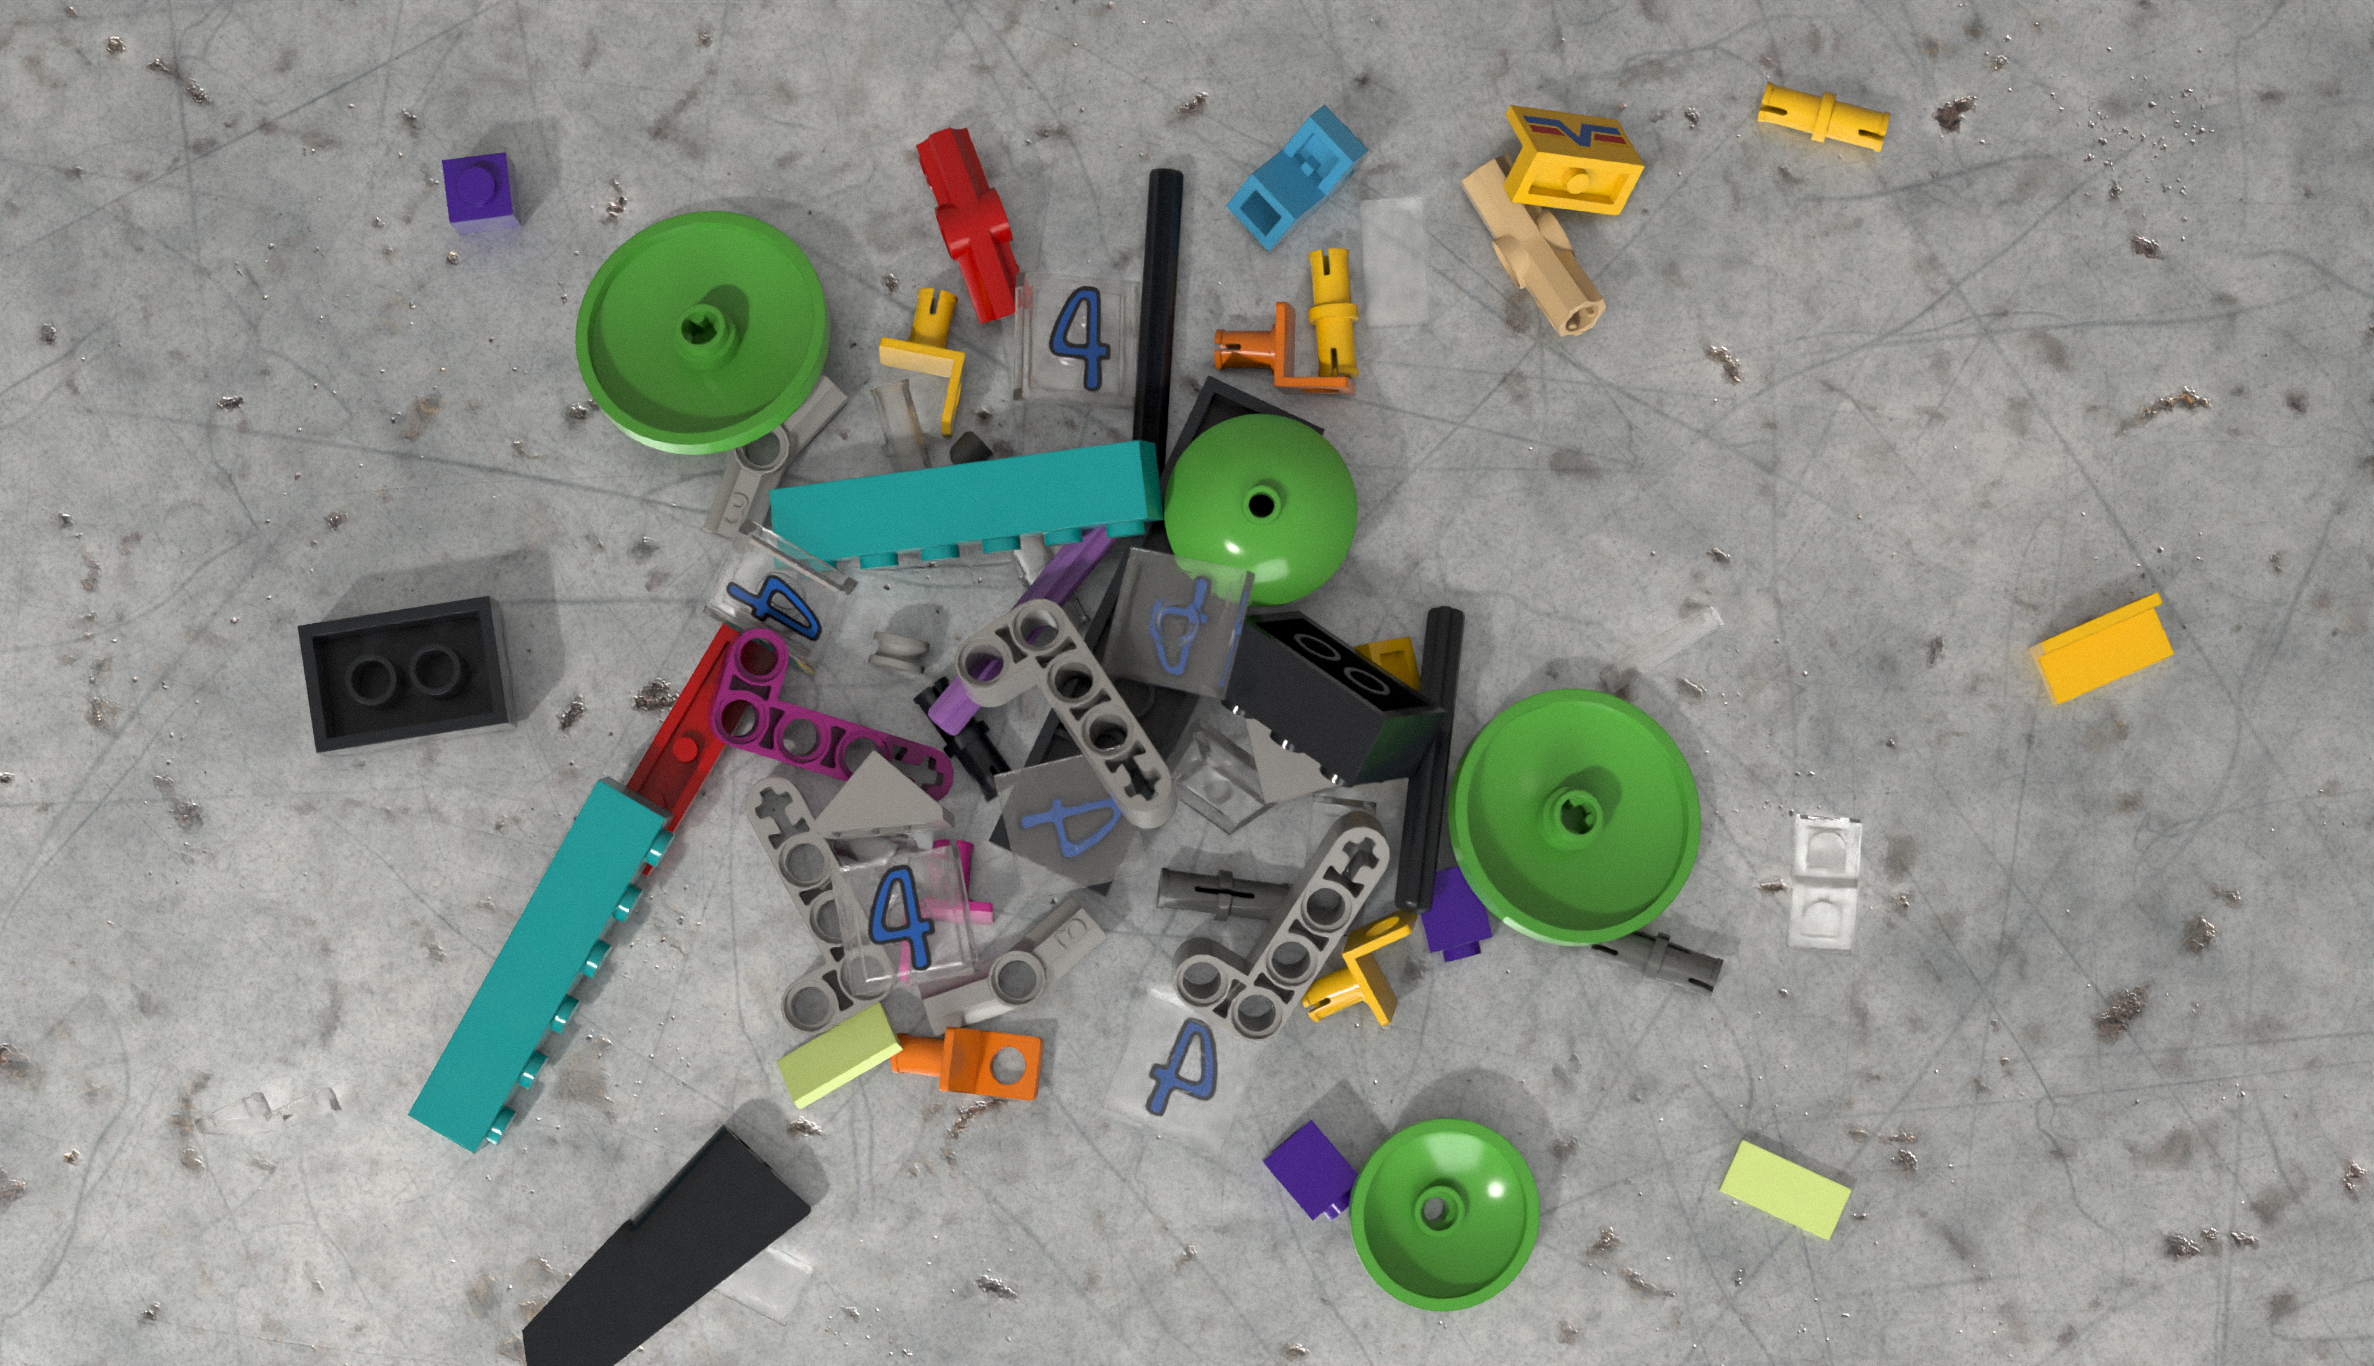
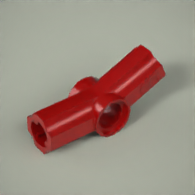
[916,127,1031,324]

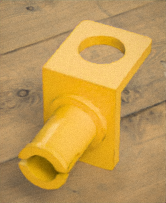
[879,288,966,439]
[1301,910,1418,1026]

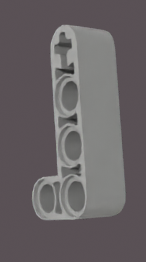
[955,599,1178,829]
[745,776,898,1035]
[1172,811,1390,1042]

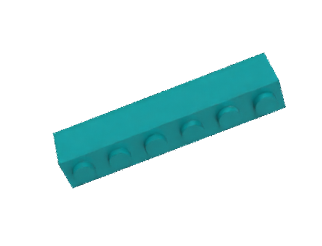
[769,440,1164,578]
[408,776,675,1154]

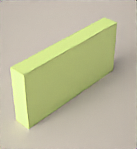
[777,1002,903,1109]
[1718,1139,1852,1241]

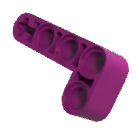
[707,627,954,801]

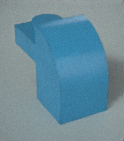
[1226,104,1369,251]

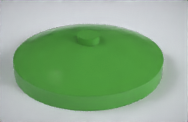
[575,211,831,455]
[1448,689,1701,946]

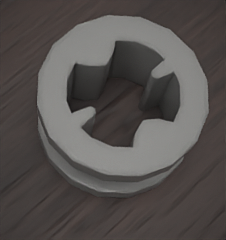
[868,631,930,675]

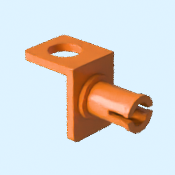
[1214,302,1356,395]
[890,1026,1044,1101]

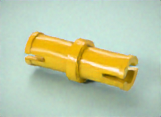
[1757,81,1891,153]
[1308,248,1359,379]

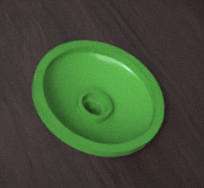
[1164,414,1358,608]
[1348,1117,1540,1312]

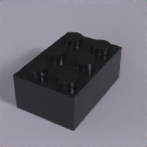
[297,596,517,757]
[1203,611,1447,788]

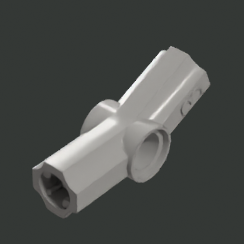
[703,372,849,549]
[917,895,1108,1037]

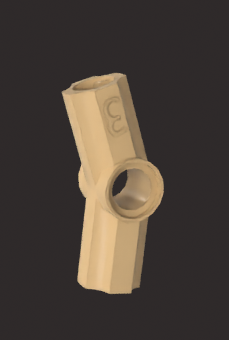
[1460,153,1607,337]

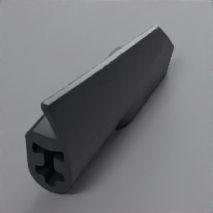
[522,1124,812,1366]

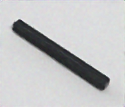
[1132,168,1184,479]
[1394,606,1465,914]

